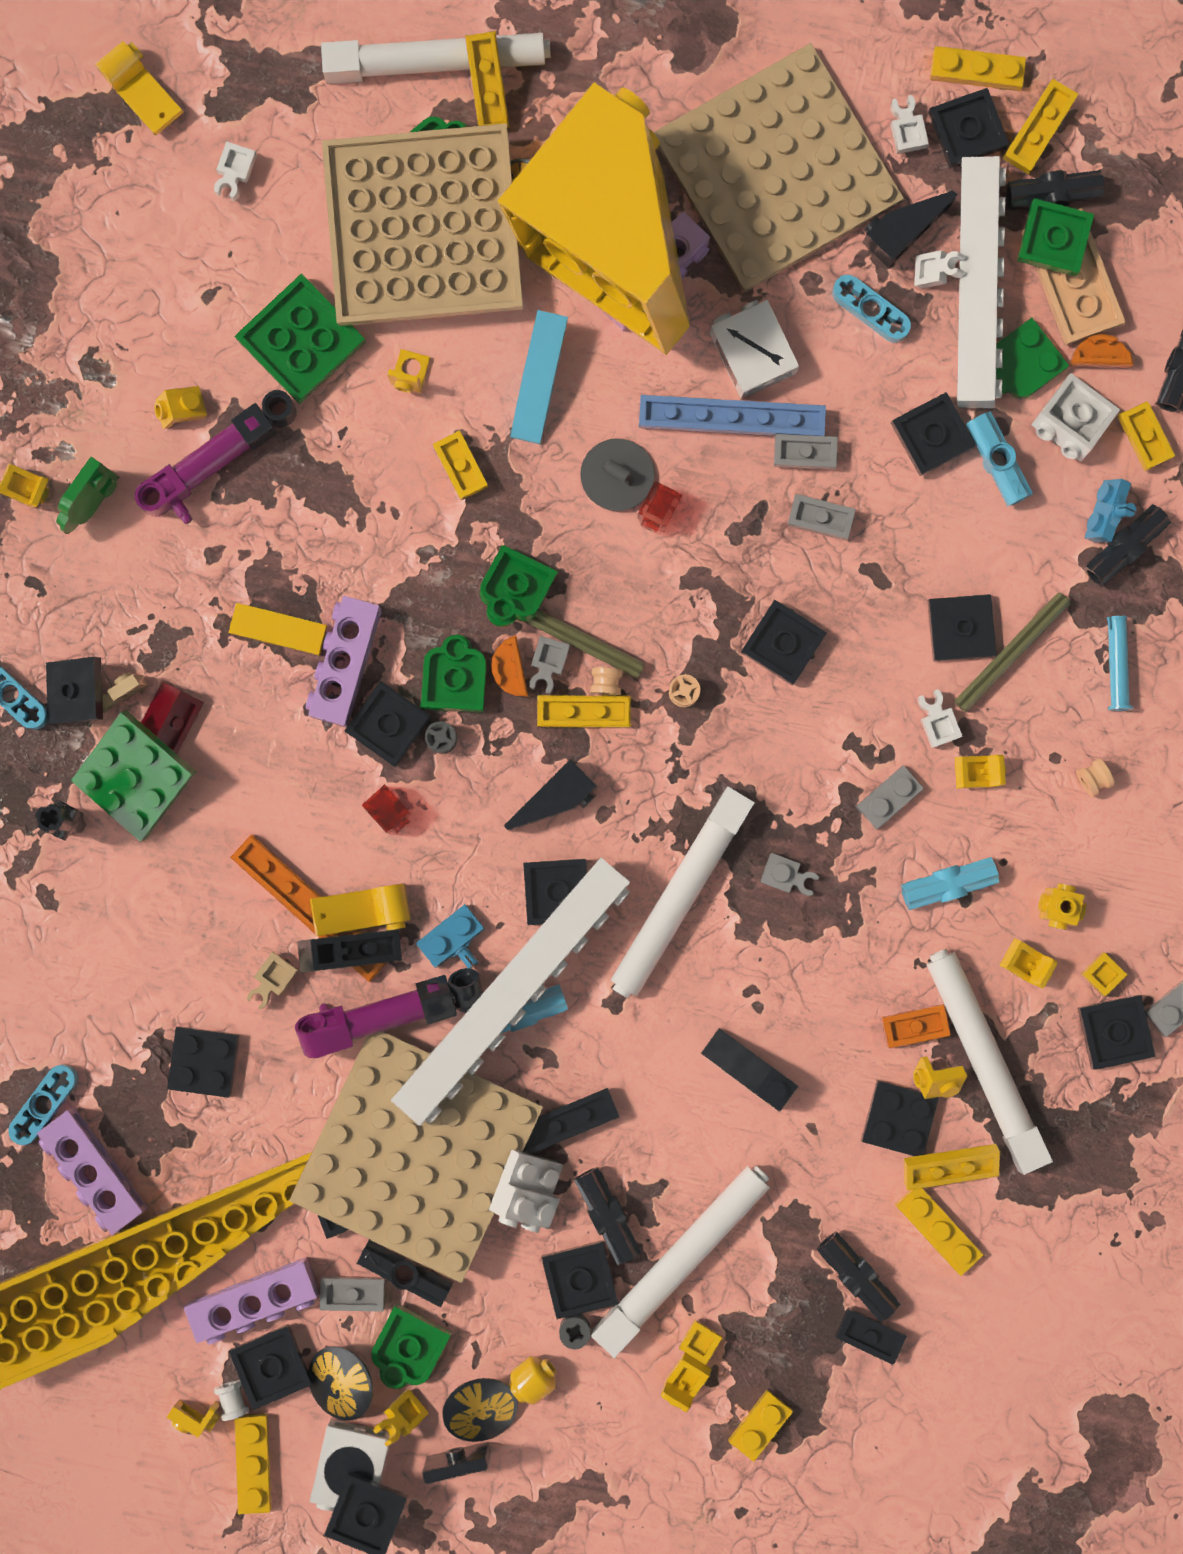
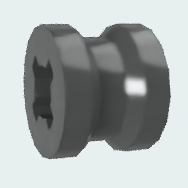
[425,721,458,754]
[559,1314,591,1350]

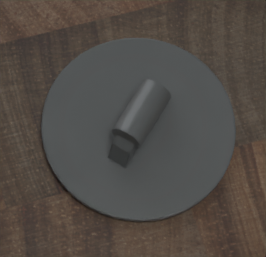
[580,439,654,511]

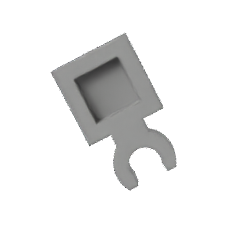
[530,636,570,695]
[760,853,819,896]

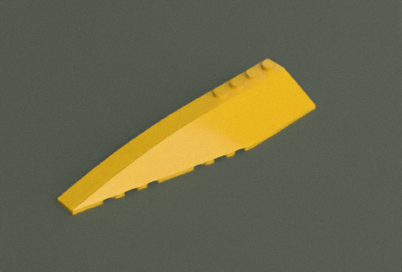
[0,1152,312,1390]

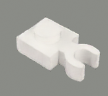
[890,95,929,154]
[214,141,257,202]
[914,250,966,289]
[918,689,963,748]

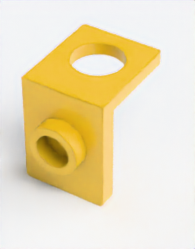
[387,349,430,393]

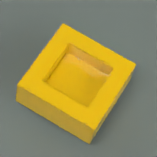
[1081,952,1127,997]
[678,1319,722,1365]

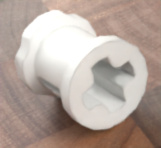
[213,1380,250,1421]

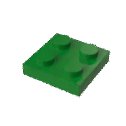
[1017,198,1094,277]

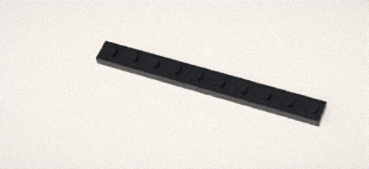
[317,1088,620,1239]

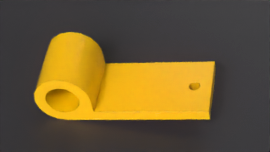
[95,41,184,136]
[310,883,411,936]

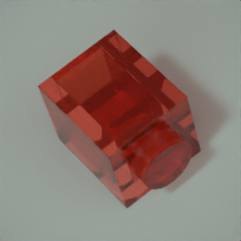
[637,481,683,533]
[362,784,412,834]

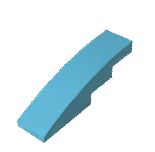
[510,310,568,445]

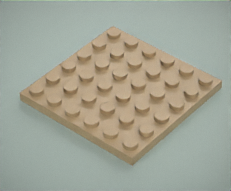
[654,43,904,293]
[322,124,523,326]
[289,1031,543,1283]

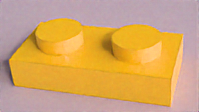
[1117,401,1175,472]
[432,430,488,501]
[728,1389,793,1462]

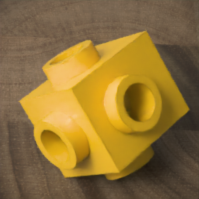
[1038,883,1087,931]

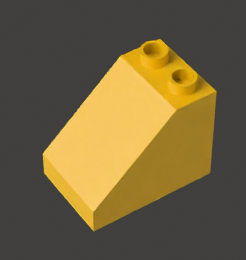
[498,83,690,356]

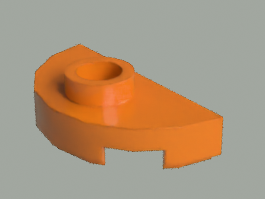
[1070,334,1134,368]
[492,635,528,697]

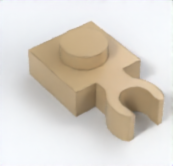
[102,672,149,713]
[247,952,299,1009]

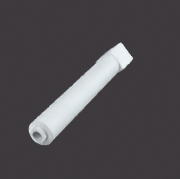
[321,32,551,84]
[611,786,755,999]
[926,949,1053,1175]
[591,1166,770,1358]

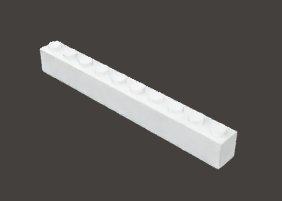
[390,857,630,1126]

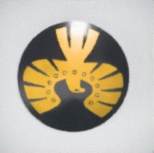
[309,1346,373,1421]
[442,1378,518,1442]

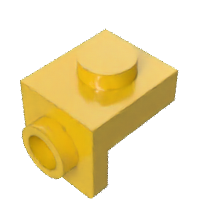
[154,386,207,429]
[0,464,50,507]
[954,754,1006,789]
[999,938,1058,989]
[913,1056,967,1099]
[660,1352,712,1412]
[166,1399,221,1438]

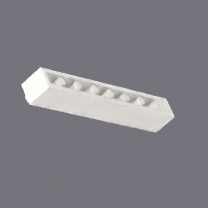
[957,156,1006,409]

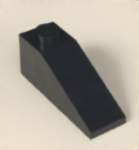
[863,191,958,268]
[504,759,597,831]
[297,929,402,973]
[701,1028,798,1112]

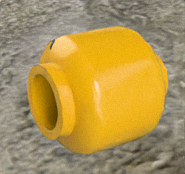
[508,1356,557,1405]

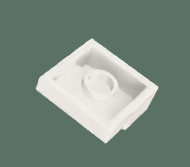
[1031,373,1120,462]
[489,1150,564,1233]

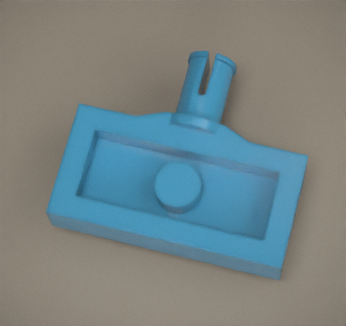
[1084,479,1136,543]
[416,904,485,968]

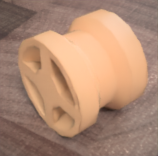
[590,667,622,696]
[669,674,701,708]
[1076,758,1115,797]

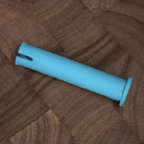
[1107,616,1133,711]

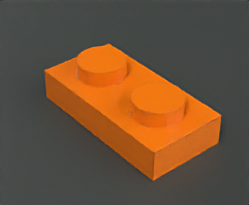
[881,1004,951,1049]

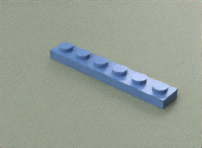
[639,395,826,436]

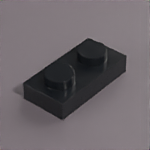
[835,1307,907,1365]

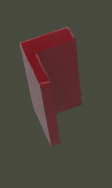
[141,682,204,754]

